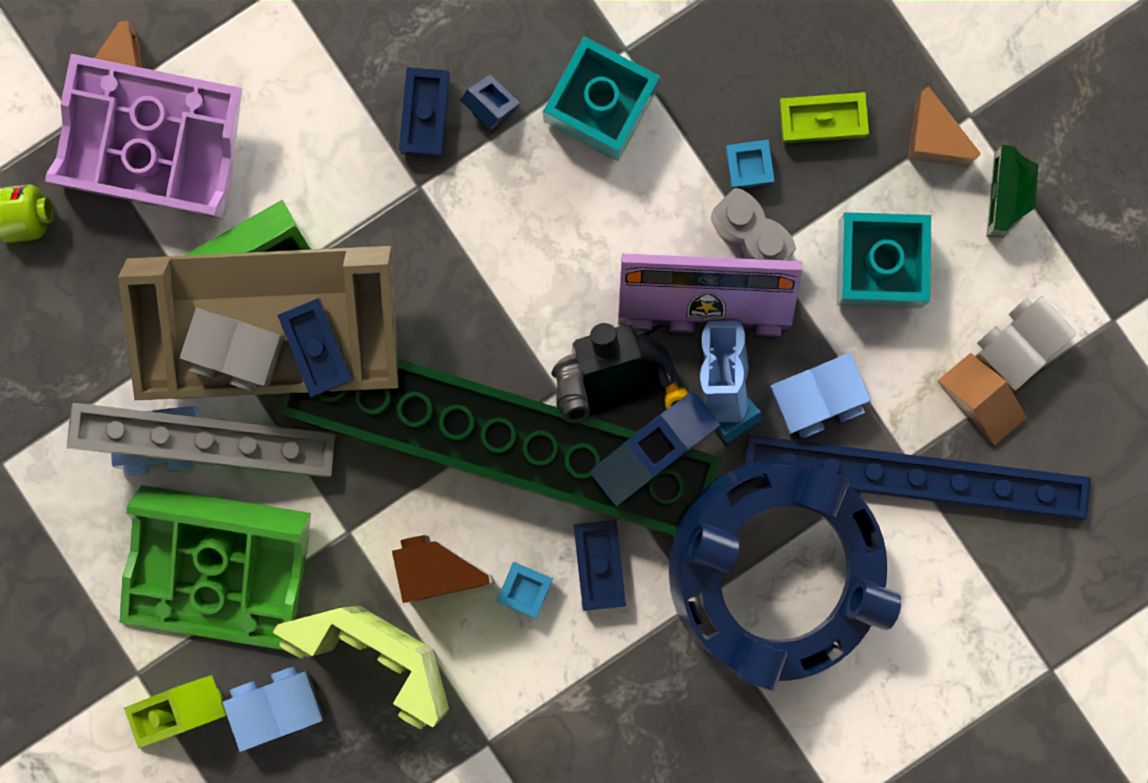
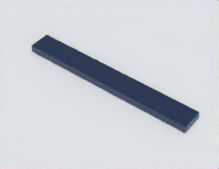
[743,435,1091,521]

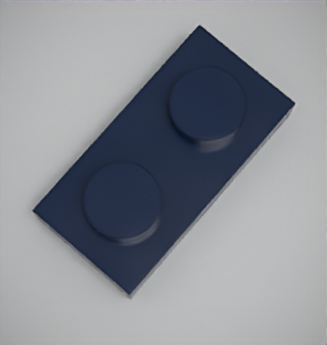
[399,67,450,158]
[277,298,354,397]
[573,520,626,611]

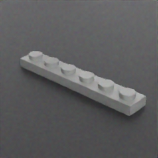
[66,403,335,478]

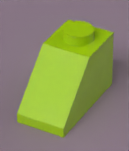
[124,675,226,748]

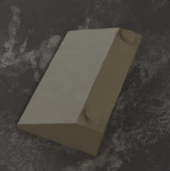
[118,246,399,401]

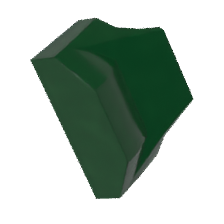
[986,145,1039,238]

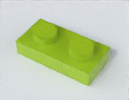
[779,92,869,144]

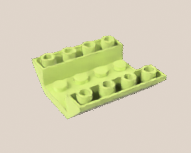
[273,606,449,729]

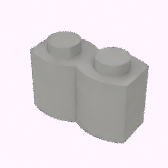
[711,188,796,261]
[976,296,1078,392]
[180,307,286,392]

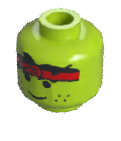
[0,184,54,243]

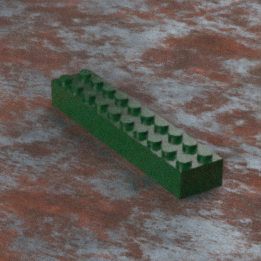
[276,359,721,536]

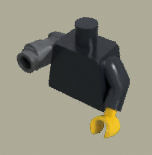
[551,323,689,423]

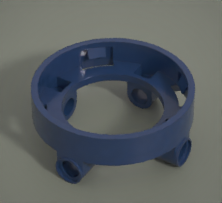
[669,461,901,691]

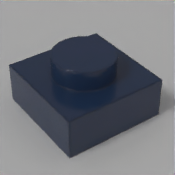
[460,75,520,129]

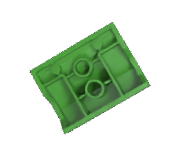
[119,485,311,651]

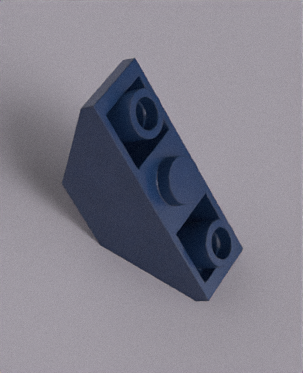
[589,390,721,507]

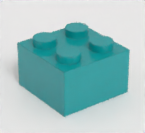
[543,36,660,161]
[837,212,931,308]

